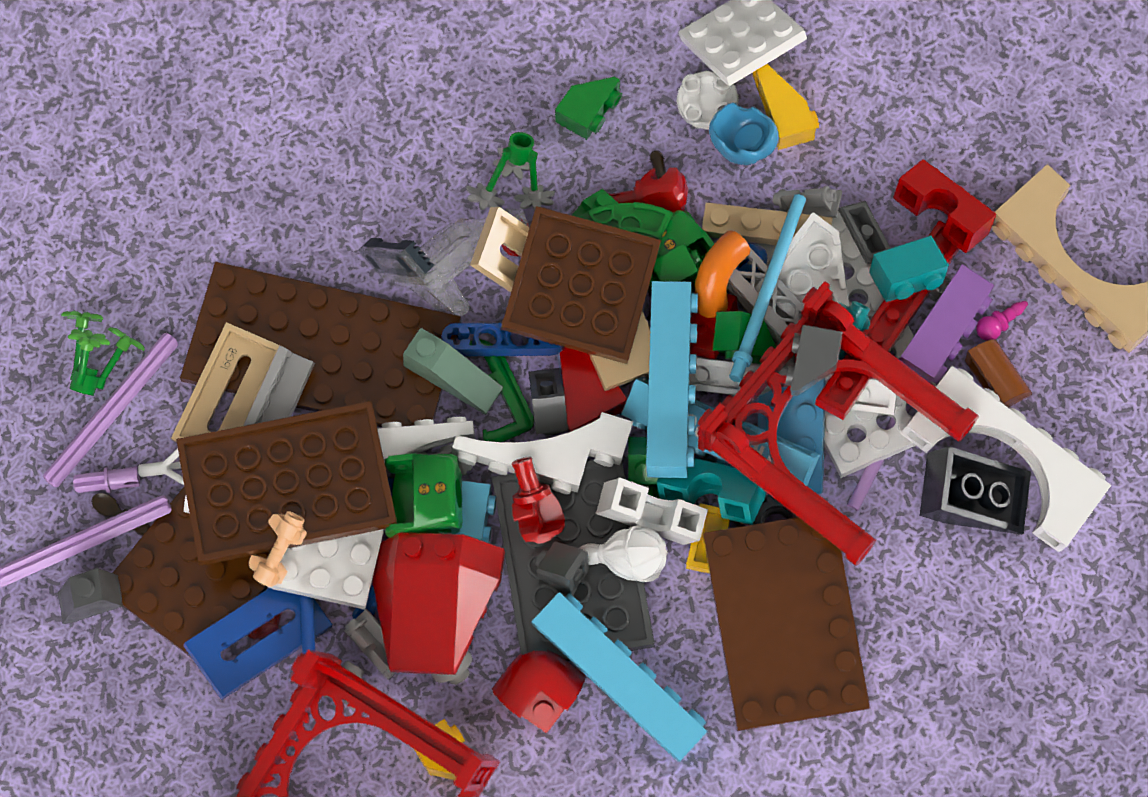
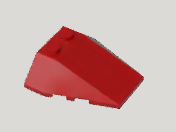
[372,533,505,675]

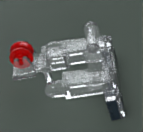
[358,208,530,316]

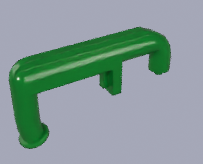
[466,339,534,443]

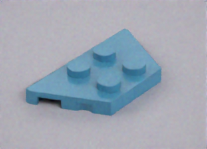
[758,378,826,494]

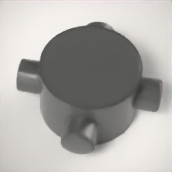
[929,276,949,302]

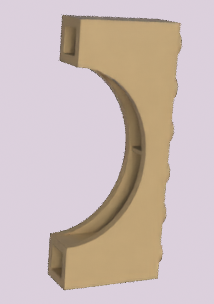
[992,164,1148,353]

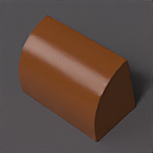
[965,339,1032,408]

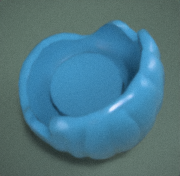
[709,103,779,166]

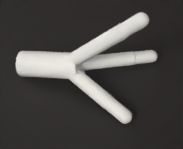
[138,448,184,485]

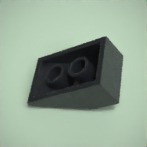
[919,446,1031,535]

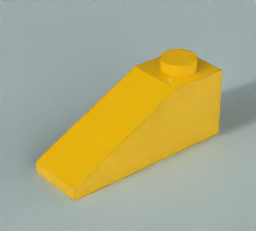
[752,64,819,150]

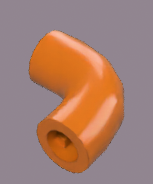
[695,230,750,318]

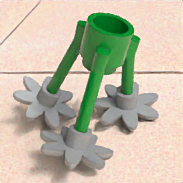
[466,132,555,210]

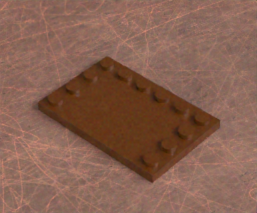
[176,401,397,566]
[703,517,870,731]

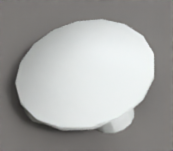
[676,71,739,130]

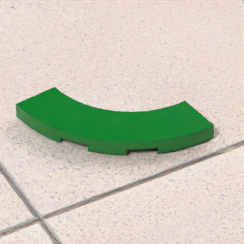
[579,202,674,240]

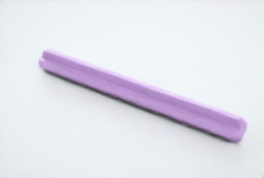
[43,333,178,487]
[0,495,172,588]

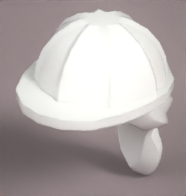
[579,525,668,582]

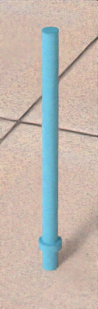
[729,194,806,382]

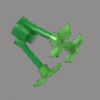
[61,310,145,396]

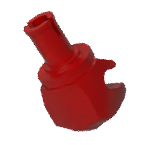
[608,167,688,212]
[511,457,565,544]

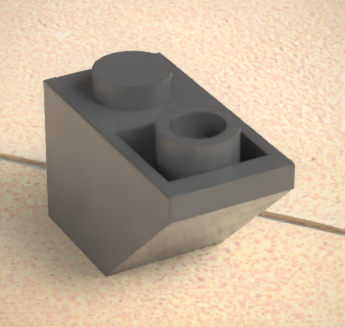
[785,325,842,396]

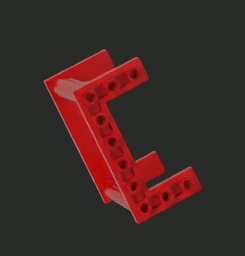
[235,649,501,797]

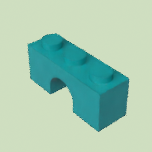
[657,458,766,525]

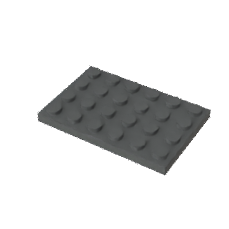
[492,460,655,661]

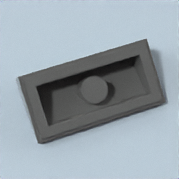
[838,201,891,264]

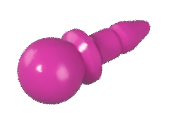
[976,301,1028,341]

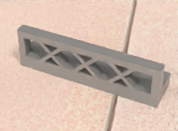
[727,246,804,364]
[243,345,315,426]

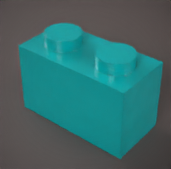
[869,236,949,302]

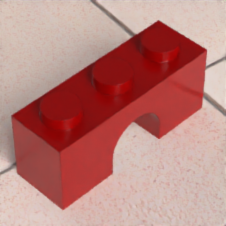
[893,159,997,253]

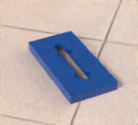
[184,588,333,700]

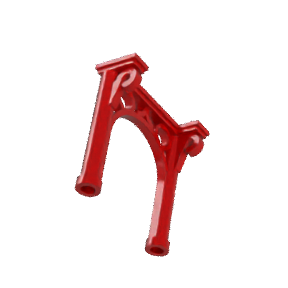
[697,281,979,566]

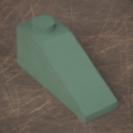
[403,328,503,415]

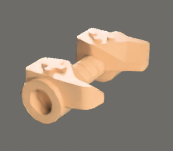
[249,512,307,587]

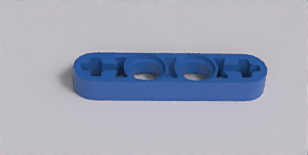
[441,323,563,356]

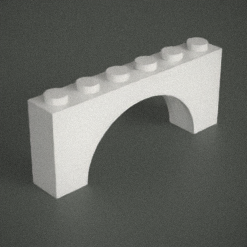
[900,366,1111,552]

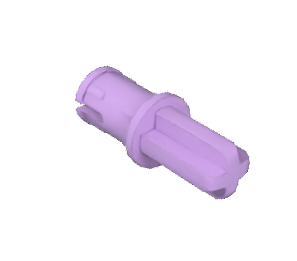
[73,466,140,493]

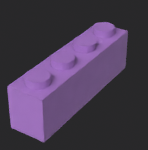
[899,264,995,385]

